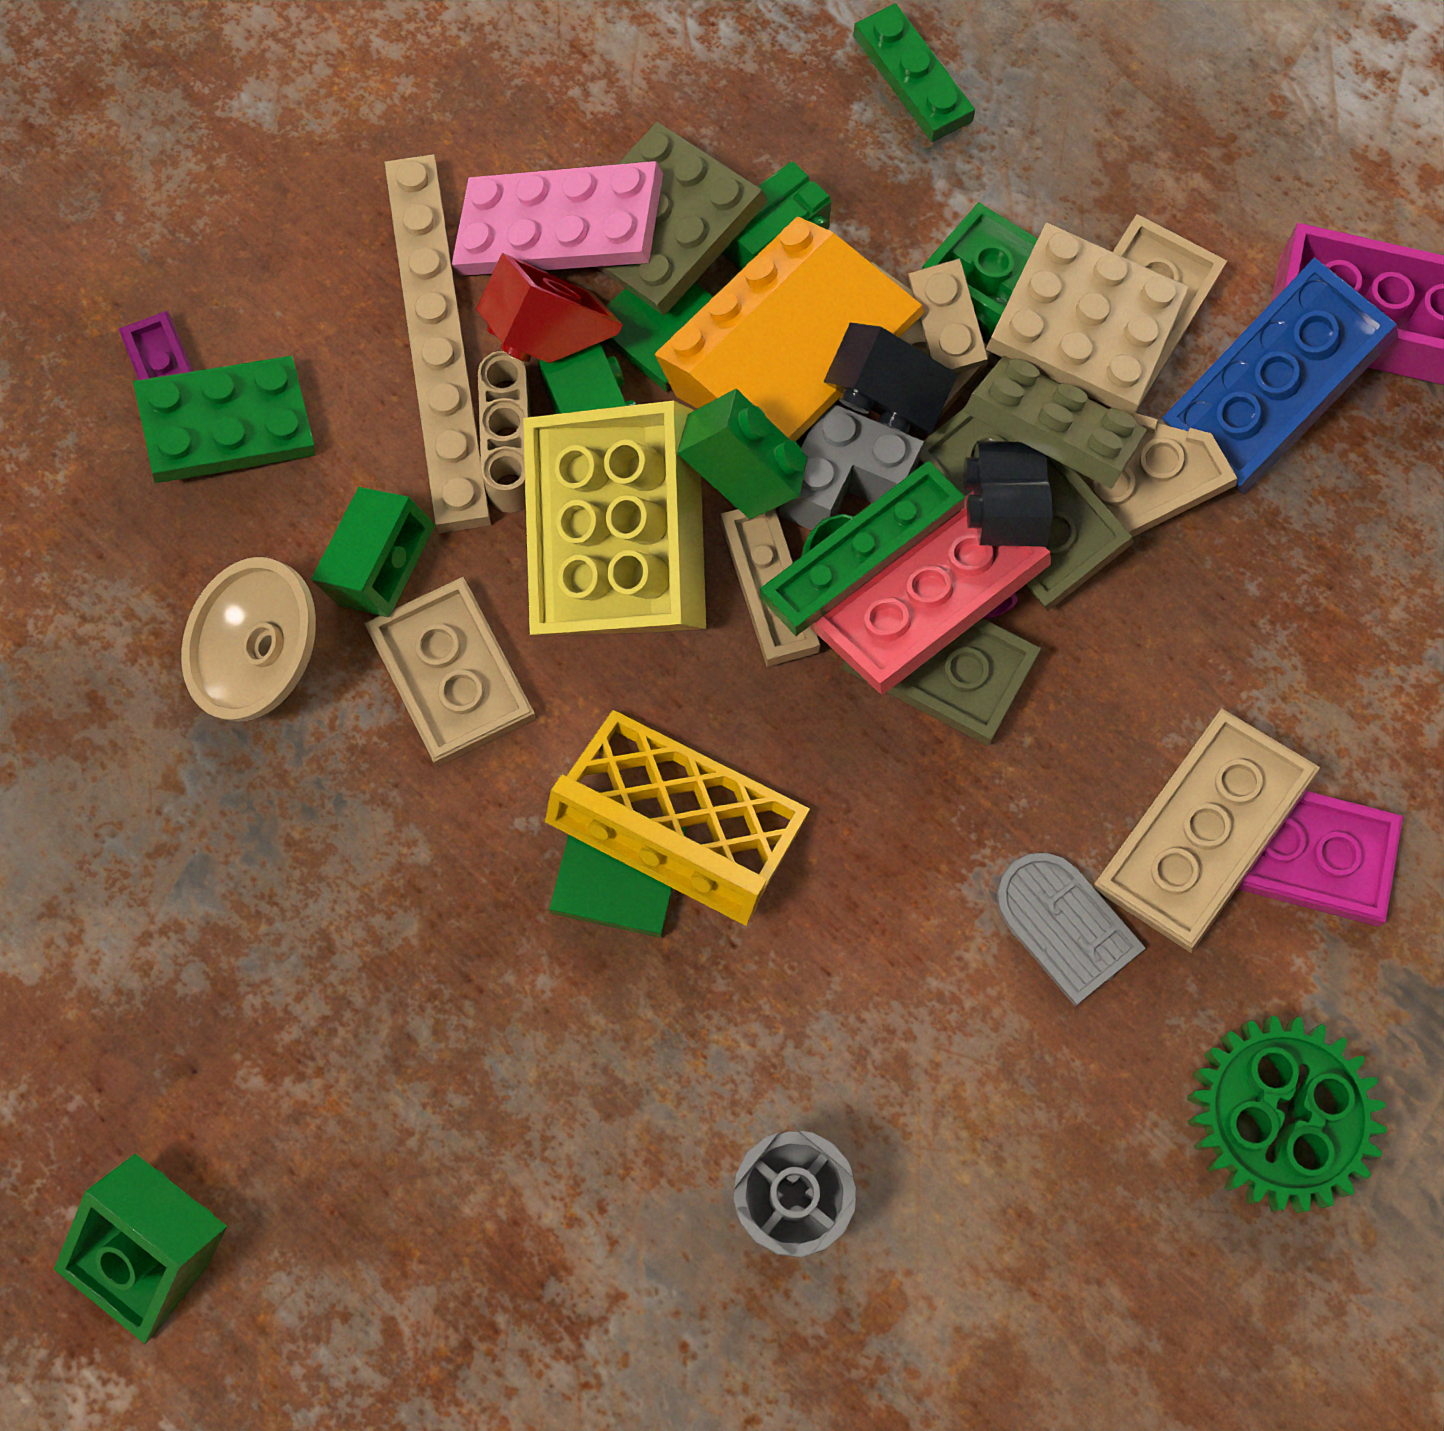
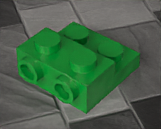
[921,202,1038,342]

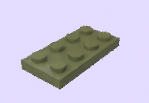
[920,407,1134,612]

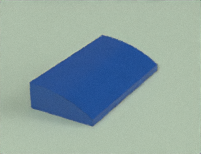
[1162,257,1398,495]

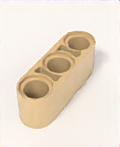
[478,350,531,513]

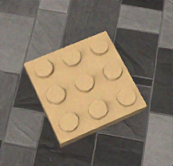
[986,222,1189,416]

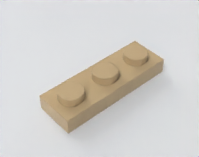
[721,508,820,667]

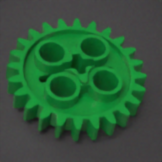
[1187,1016,1387,1214]

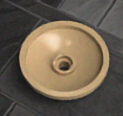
[181,557,316,722]

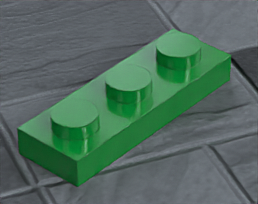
[853,3,975,143]

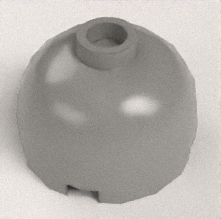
[733,1131,856,1258]

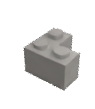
[778,404,924,530]

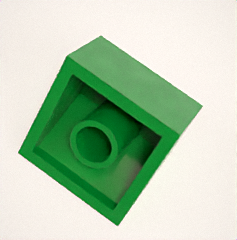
[54,1153,227,1344]

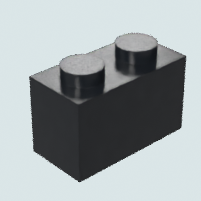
[823,322,958,434]

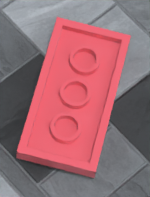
[810,491,1051,696]

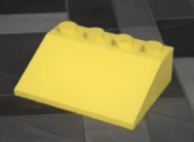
[523,400,706,636]

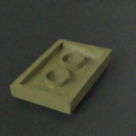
[964,356,1147,489]
[842,618,1041,746]

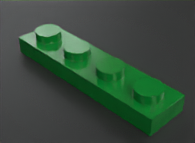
[760,460,965,636]

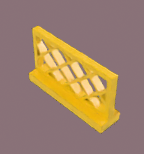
[545,710,810,926]

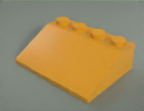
[655,216,925,442]

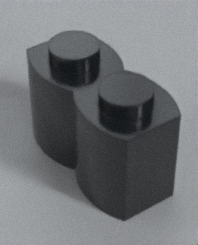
[963,441,1053,547]

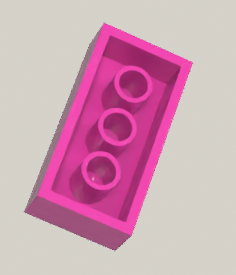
[1271,222,1444,385]

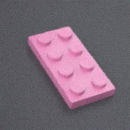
[452,161,663,276]

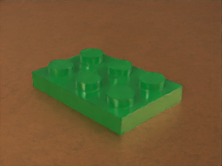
[133,355,315,484]

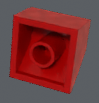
[476,253,623,363]

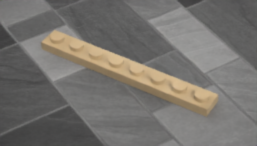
[384,154,491,534]

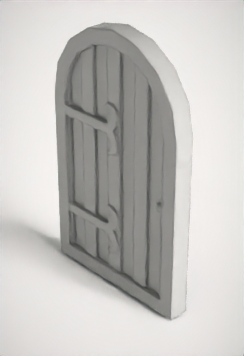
[996,853,1146,1006]

